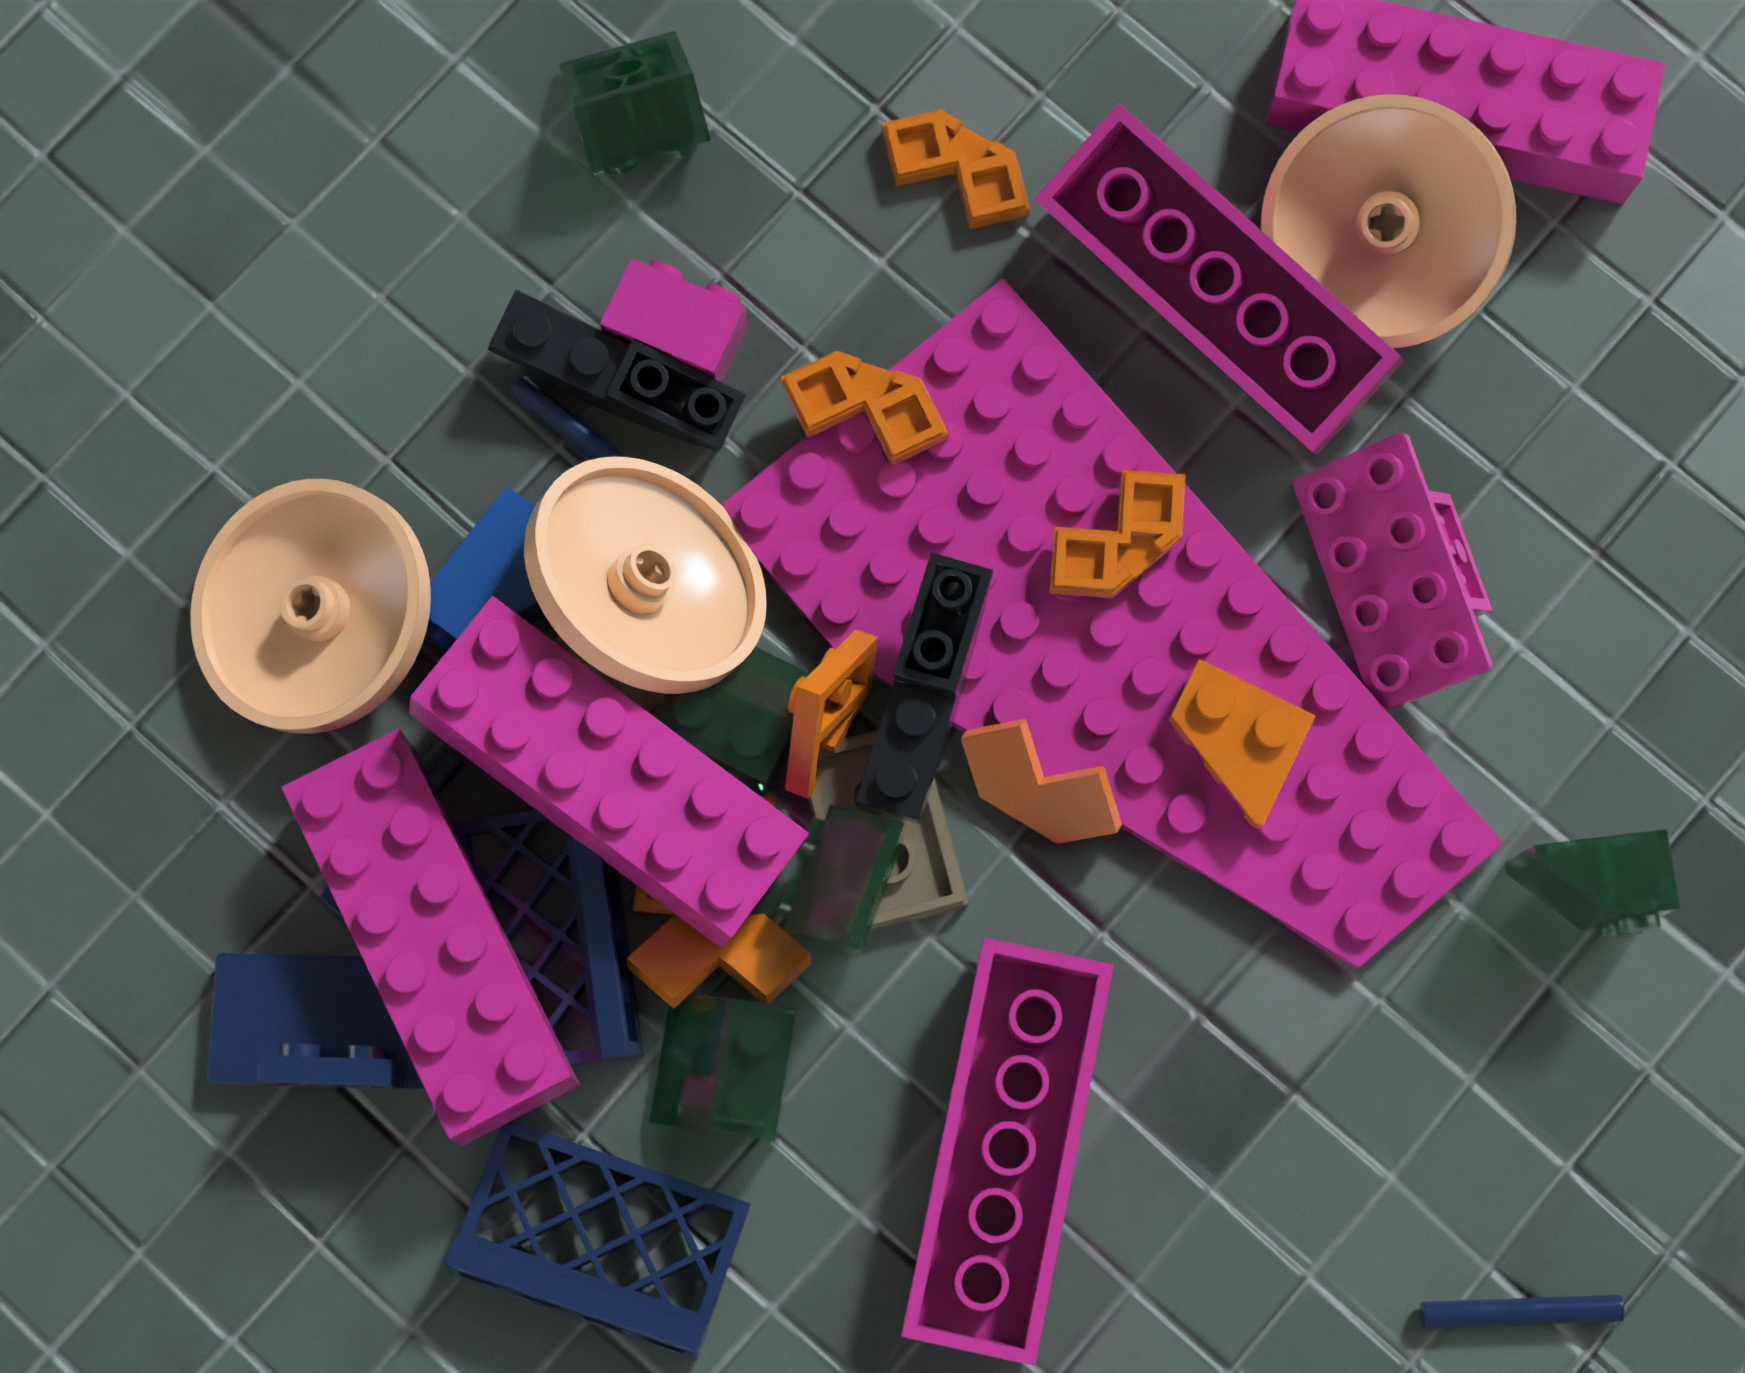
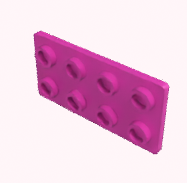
[1293,433,1493,711]

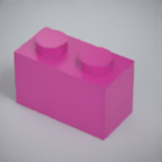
[600,258,748,382]

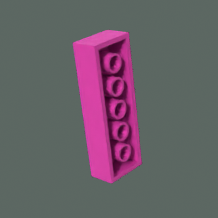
[1265,0,1666,205]
[1034,103,1404,455]
[409,596,809,949]
[281,728,580,1146]
[901,937,1114,1366]

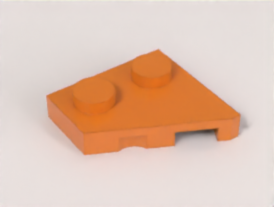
[785,629,878,799]
[1169,659,1316,830]

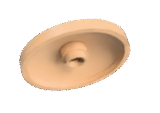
[1261,94,1516,348]
[524,457,767,694]
[190,478,431,734]

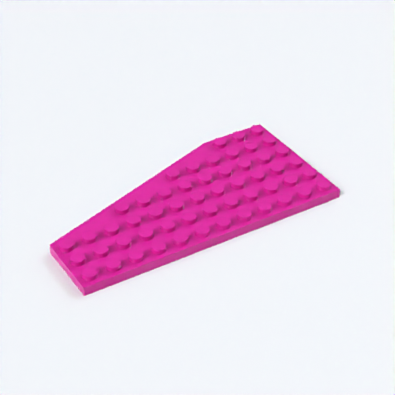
[721,278,1504,970]

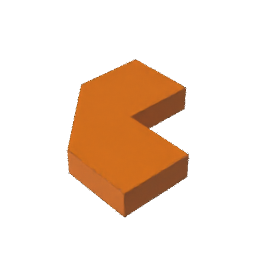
[882,109,1030,229]
[780,351,949,466]
[1049,470,1186,598]
[960,718,1122,844]
[627,914,811,1009]

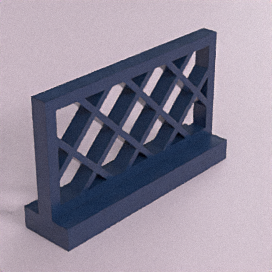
[452,809,644,1066]
[444,1121,751,1361]

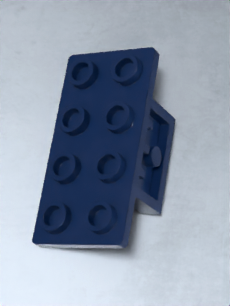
[207,953,426,1091]

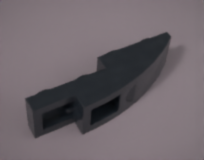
[487,289,746,452]
[856,552,993,824]

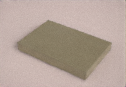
[807,730,969,939]

